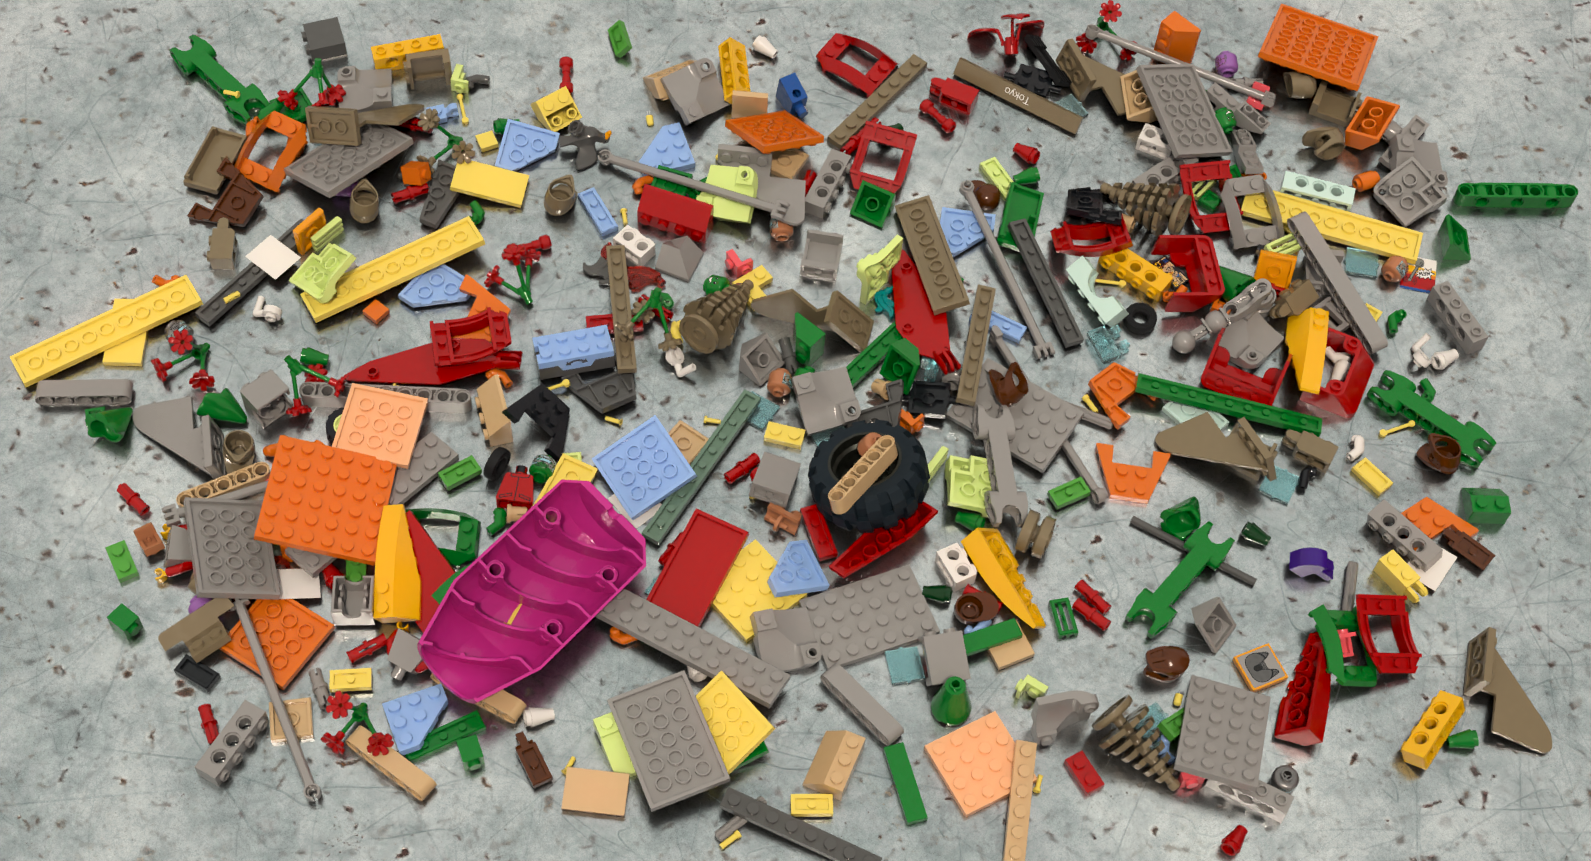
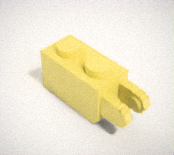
[1373,549,1428,603]

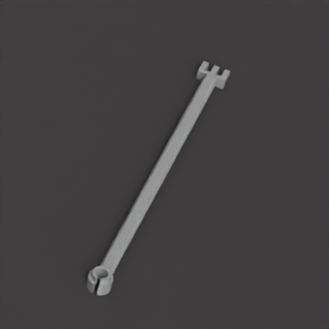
[1085,24,1276,107]
[598,149,790,221]
[959,180,1055,359]
[989,325,1108,504]
[162,480,268,527]
[229,598,322,802]

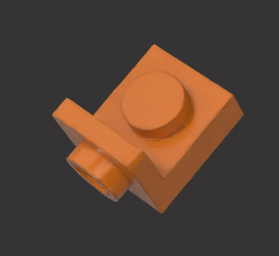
[900,409,925,434]

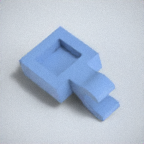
[426,103,459,124]

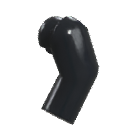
[1298,465,1317,489]

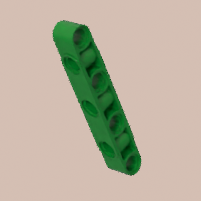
[1453,182,1578,208]

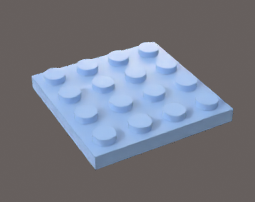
[592,415,697,520]

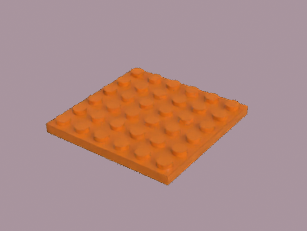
[1258,3,1379,91]
[253,435,397,566]

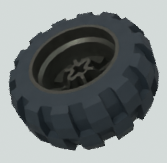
[808,420,930,533]

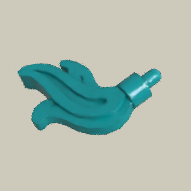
[875,286,895,320]

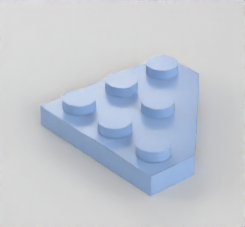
[495,119,560,172]
[639,122,695,176]
[940,207,996,257]
[398,264,471,308]
[767,539,830,597]
[382,683,448,756]

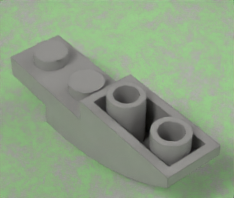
[1206,82,1271,134]
[1231,129,1264,174]

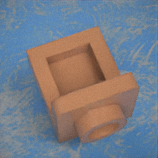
[133,522,165,557]

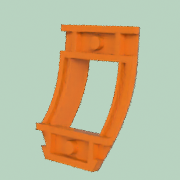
[234,110,308,193]

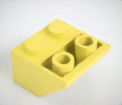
[530,86,582,132]

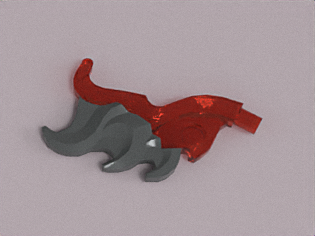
[583,242,666,290]

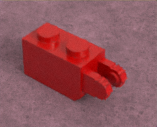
[930,77,979,115]

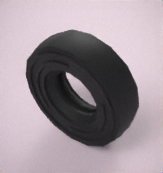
[1124,303,1157,334]
[483,447,511,481]

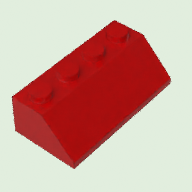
[637,184,714,243]

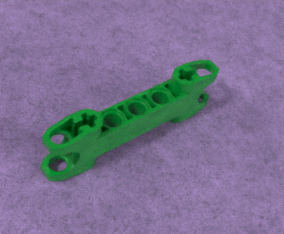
[169,34,270,125]
[1367,370,1496,468]
[1125,521,1235,639]

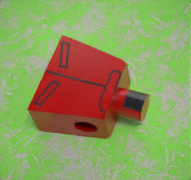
[496,465,534,511]

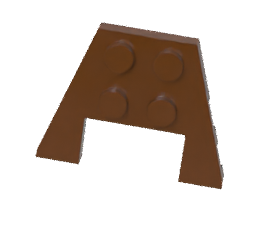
[187,158,264,227]

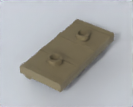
[183,126,247,195]

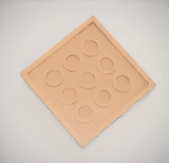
[332,383,428,469]
[924,711,1038,818]

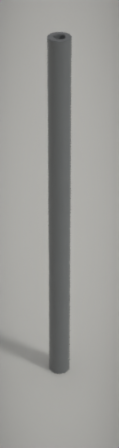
[1130,516,1257,586]

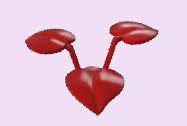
[967,13,1044,55]

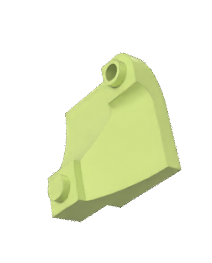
[696,165,758,224]
[856,234,903,305]
[288,243,356,303]
[945,455,992,518]
[593,712,636,777]

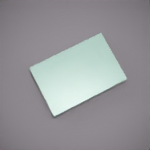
[1162,401,1230,431]

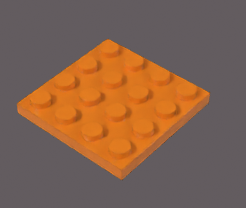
[725,110,824,154]
[219,599,335,690]

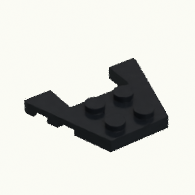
[1067,186,1122,225]
[502,383,570,462]

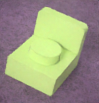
[450,64,469,94]
[1015,674,1049,699]

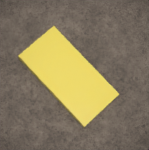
[450,160,529,208]
[103,299,149,366]

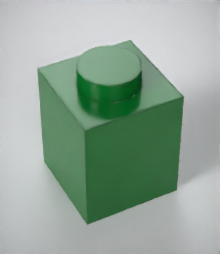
[107,603,143,640]
[456,734,485,771]

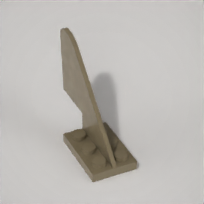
[1055,38,1126,116]
[305,104,425,146]
[751,289,874,353]
[1155,412,1277,482]
[1463,627,1552,754]

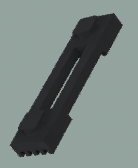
[1024,34,1072,87]

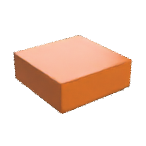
[362,299,390,325]

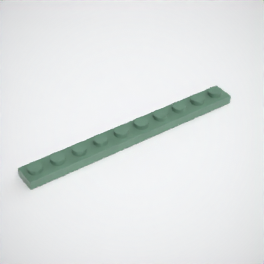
[642,389,761,546]

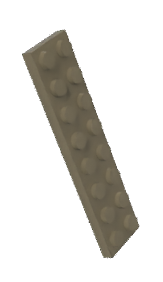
[895,195,970,315]

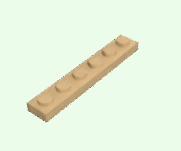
[1002,740,1037,861]

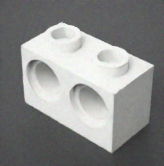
[1135,123,1172,160]
[613,224,655,268]
[935,543,977,592]

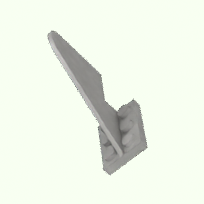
[717,144,806,226]
[132,396,227,479]

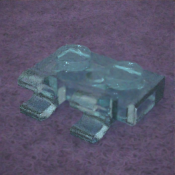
[1087,325,1130,365]

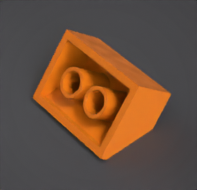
[1154,11,1201,64]
[1345,96,1400,150]

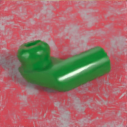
[469,200,485,225]
[651,290,674,309]
[1387,309,1407,334]
[1419,378,1436,403]
[486,508,507,536]

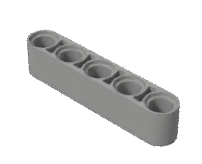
[35,379,133,406]
[820,663,904,746]

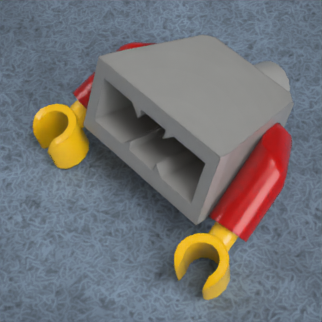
[154,524,193,583]
[386,621,428,681]

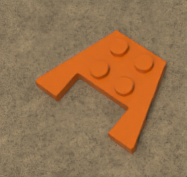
[451,274,511,344]
[1088,362,1158,430]
[1095,443,1171,504]
[1401,497,1479,551]

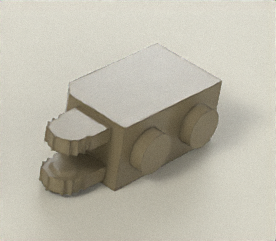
[207,217,238,269]
[1269,279,1319,319]
[1282,429,1339,473]

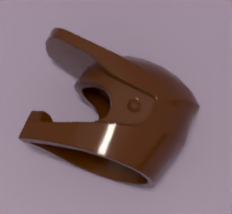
[989,362,1029,408]
[1416,433,1461,474]
[1143,646,1190,683]

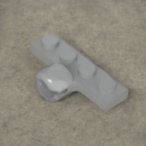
[1378,115,1429,170]

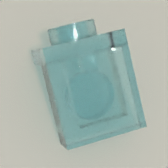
[920,356,939,382]

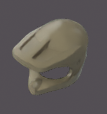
[1283,71,1317,99]
[1302,127,1345,160]
[544,175,577,216]
[350,179,379,223]
[223,430,255,474]

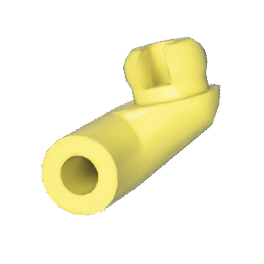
[670,320,684,346]

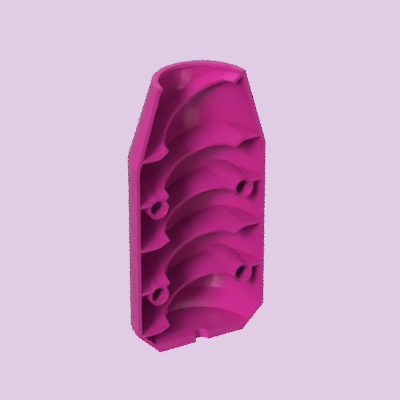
[417,479,646,704]

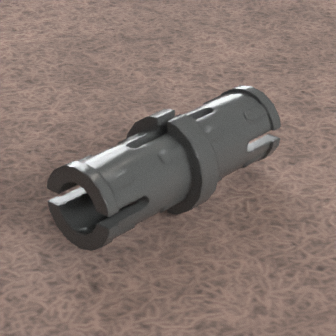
[778,337,798,376]

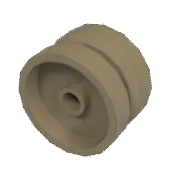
[1015,510,1057,560]

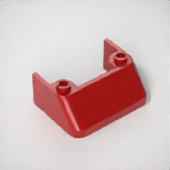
[1151,235,1225,312]
[1299,327,1374,418]
[1201,328,1293,406]

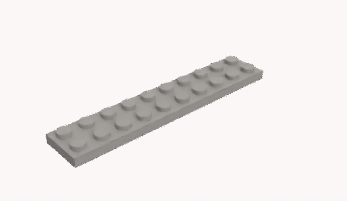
[285,432,459,578]
[595,588,790,709]

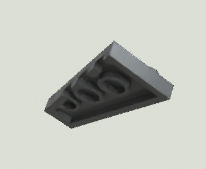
[419,160,460,229]

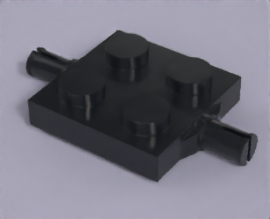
[1003,64,1062,99]
[902,381,961,419]

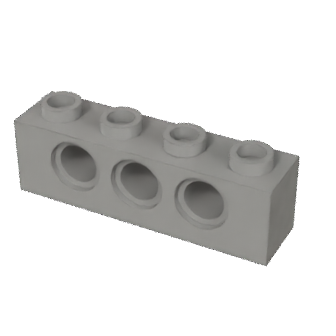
[805,149,852,219]
[1132,154,1199,187]
[1427,281,1489,355]
[1367,499,1443,572]
[194,700,269,787]
[1205,779,1294,823]

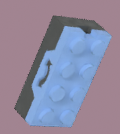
[532,325,615,380]

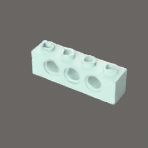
[1279,171,1356,212]

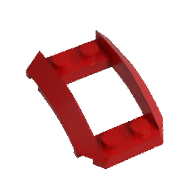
[816,33,898,97]
[849,121,917,193]
[1179,160,1243,234]
[1050,215,1133,257]
[429,307,512,366]
[1356,594,1422,674]

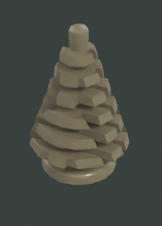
[1100,182,1192,237]
[679,279,754,354]
[1091,694,1181,791]

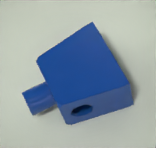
[776,72,808,118]

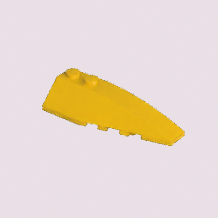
[1285,307,1329,394]
[373,504,421,624]
[961,528,1046,629]

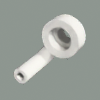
[252,296,282,322]
[1411,333,1432,368]
[666,347,696,378]

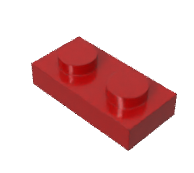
[1064,751,1105,796]

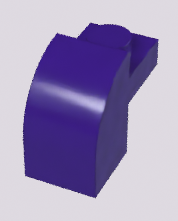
[1289,547,1334,581]

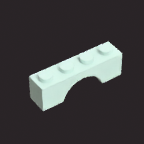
[1066,256,1129,328]

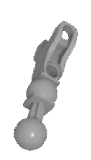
[1172,278,1273,354]

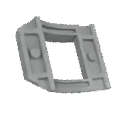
[1219,175,1285,250]

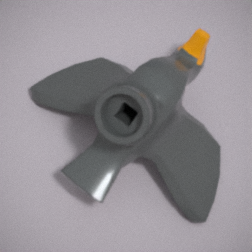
[559,120,612,170]

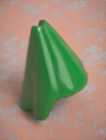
[196,388,247,424]
[85,407,133,443]
[1160,496,1201,540]

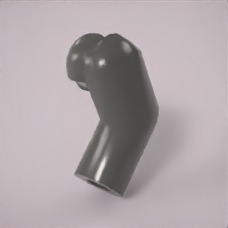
[465,74,490,89]

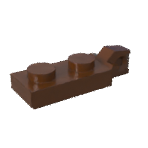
[1442,527,1495,571]
[515,731,553,788]

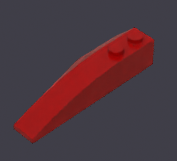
[829,501,938,578]
[1274,632,1331,746]

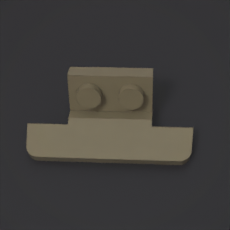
[158,598,235,663]

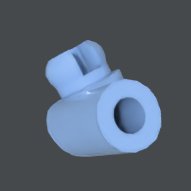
[964,620,992,634]
[1157,735,1175,765]

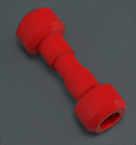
[559,56,573,95]
[919,99,956,134]
[506,234,552,251]

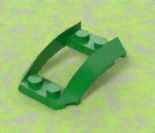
[405,508,481,568]
[1308,604,1377,687]

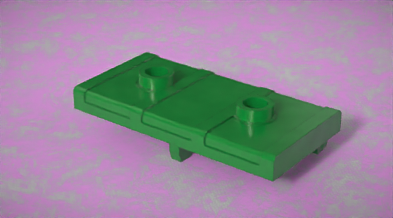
[996,182,1044,252]

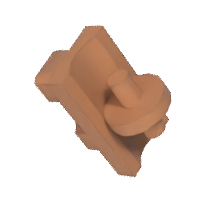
[764,502,802,535]

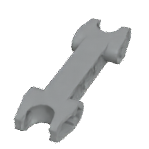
[972,404,1028,528]

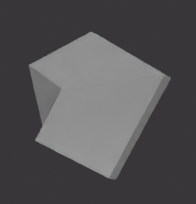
[655,236,704,282]
[739,333,785,386]
[1191,597,1237,654]

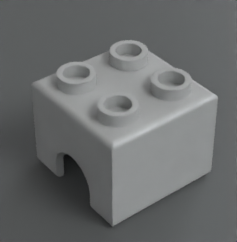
[240,369,293,429]
[331,576,375,626]

